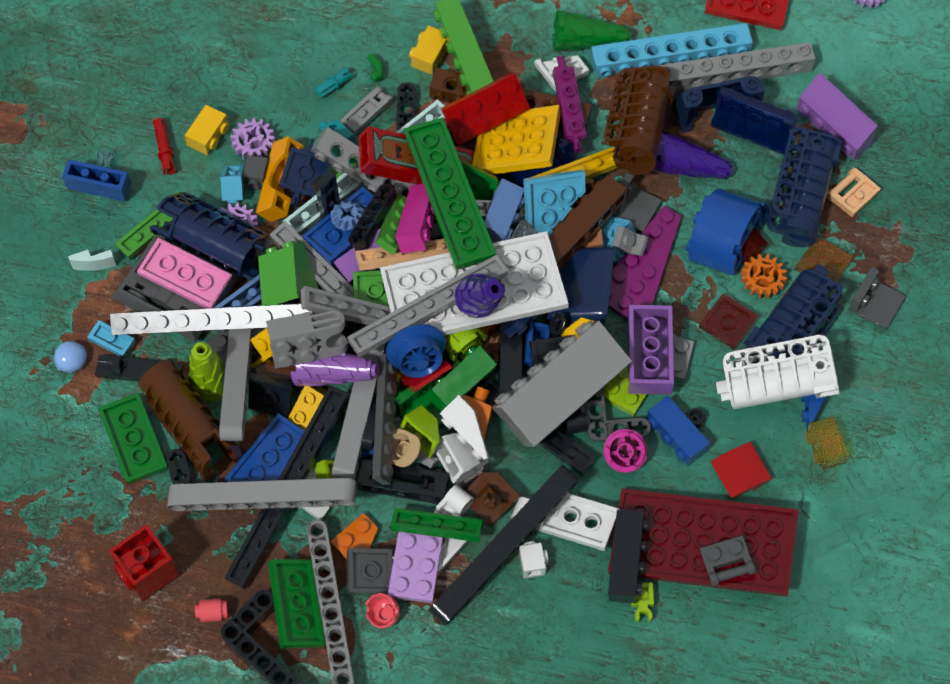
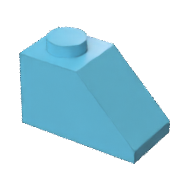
[220,165,244,203]

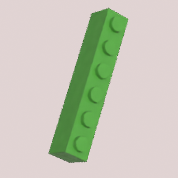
[433,0,494,95]

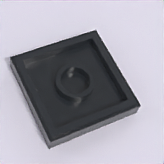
[248,372,293,418]

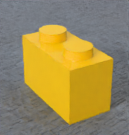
[409,25,447,75]
[184,105,229,156]

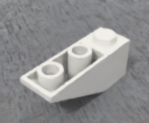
[440,395,490,461]

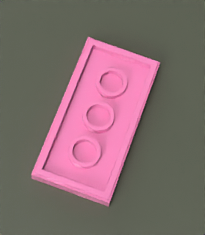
[137,237,232,308]

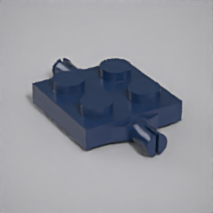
[279,138,330,207]

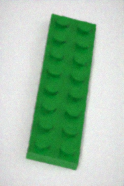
[403,117,497,270]

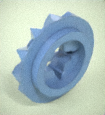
[331,199,364,230]

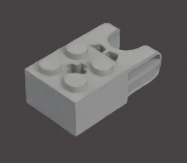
[266,311,348,369]

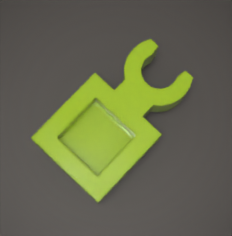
[631,582,654,623]

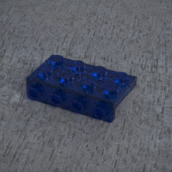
[710,86,798,154]

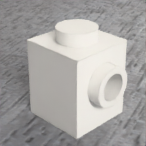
[519,541,548,578]

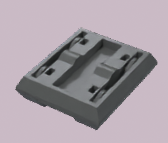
[111,234,240,342]

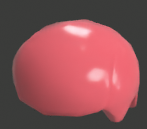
[366,593,400,629]

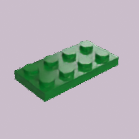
[98,392,168,485]
[268,559,325,648]

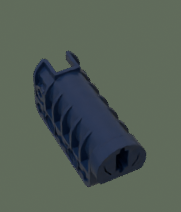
[767,127,842,248]

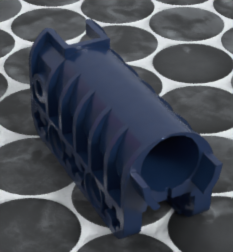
[150,192,268,280]
[743,264,842,364]

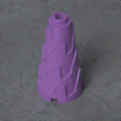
[291,353,379,387]

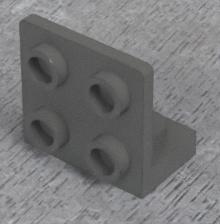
[611,172,661,233]
[848,267,905,329]

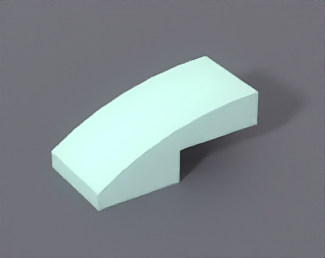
[68,250,116,271]

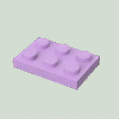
[388,532,443,604]

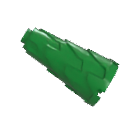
[552,10,631,51]

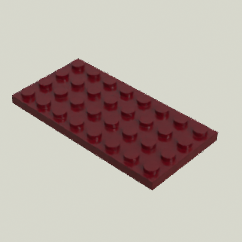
[608,488,799,597]

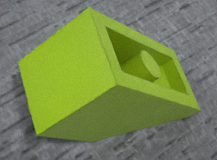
[399,405,440,457]

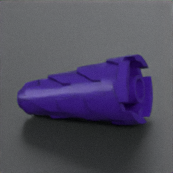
[652,131,733,180]
[454,274,505,318]

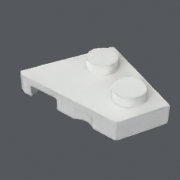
[534,56,589,92]

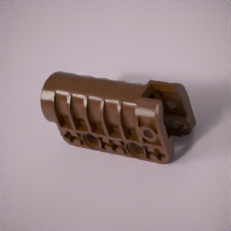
[604,66,676,175]
[138,360,242,483]

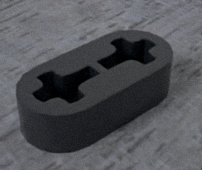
[166,449,192,484]

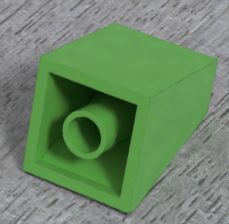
[258,240,319,305]

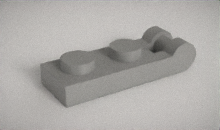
[341,86,394,136]

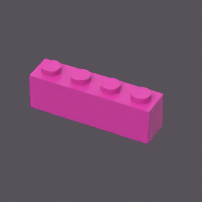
[395,184,435,253]

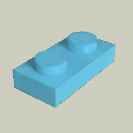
[87,320,136,357]

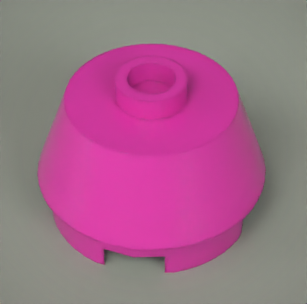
[603,429,647,473]

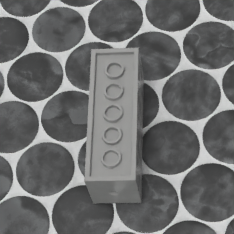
[492,321,632,447]

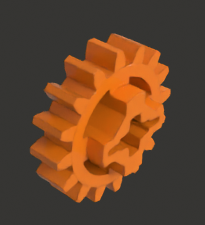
[741,254,787,299]

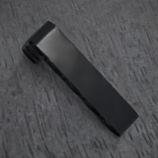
[221,590,301,684]

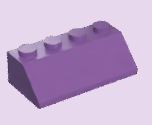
[797,73,878,160]

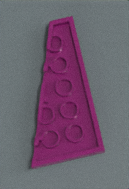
[608,206,681,321]

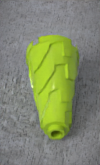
[444,328,487,363]
[188,342,226,403]

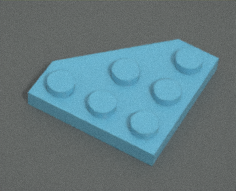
[523,169,586,236]

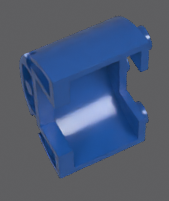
[686,188,770,276]

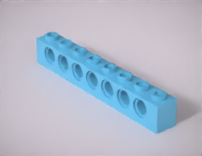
[590,23,753,77]

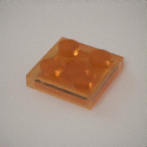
[795,236,853,291]

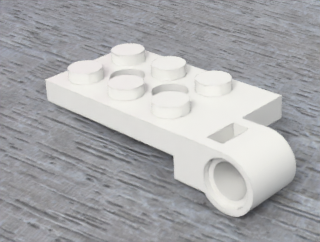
[392,485,474,576]
[511,493,619,551]

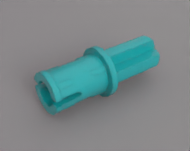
[315,67,352,98]

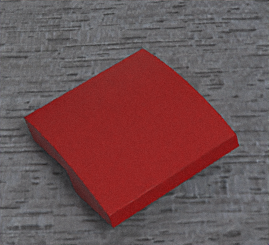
[398,359,452,392]
[710,442,772,500]

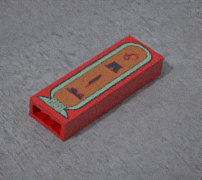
[359,126,475,185]

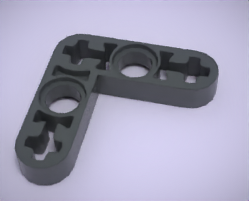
[585,387,651,442]

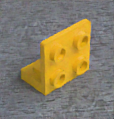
[288,386,348,431]

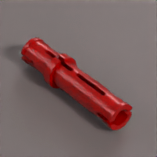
[152,118,176,175]

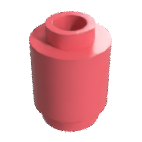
[195,598,227,623]

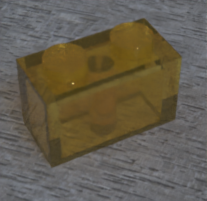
[805,416,850,470]

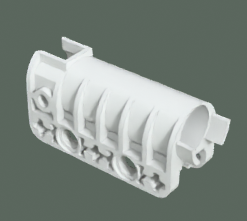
[716,335,840,410]

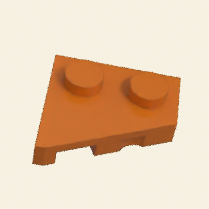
[330,513,378,561]

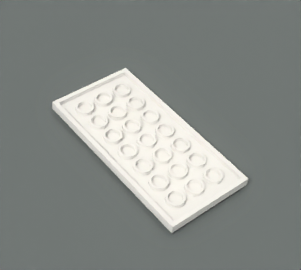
[380,231,569,335]

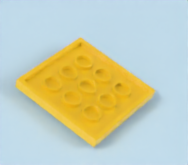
[472,105,561,174]

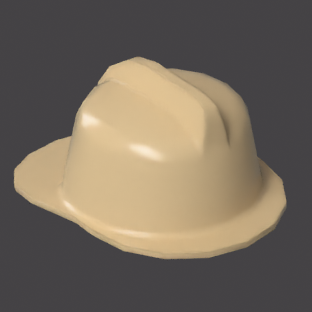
[392,429,420,467]

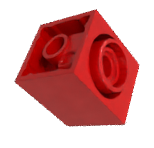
[109,524,179,602]

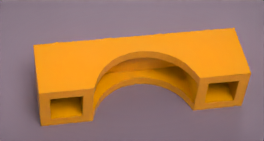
[256,136,304,222]

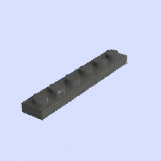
[372,354,398,485]

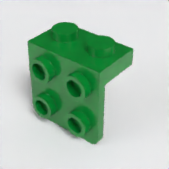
[395,381,447,427]

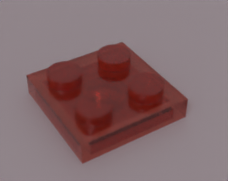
[699,294,758,350]

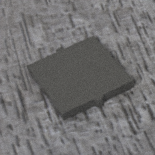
[458,458,491,490]

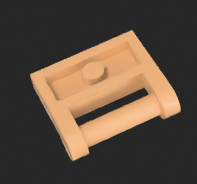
[826,168,881,218]

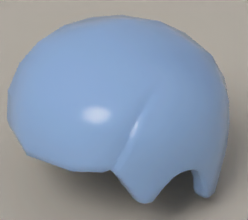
[54,341,87,374]

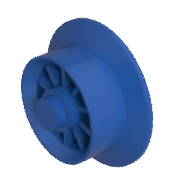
[386,324,446,378]

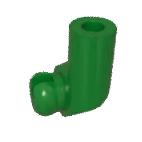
[367,53,384,82]

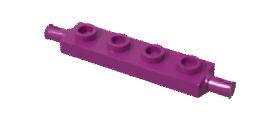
[553,55,587,153]

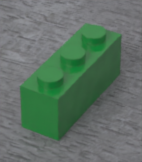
[432,345,499,406]

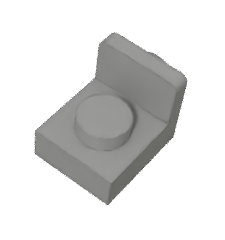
[612,226,648,256]

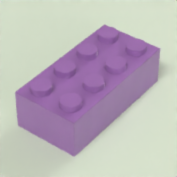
[628,305,674,395]

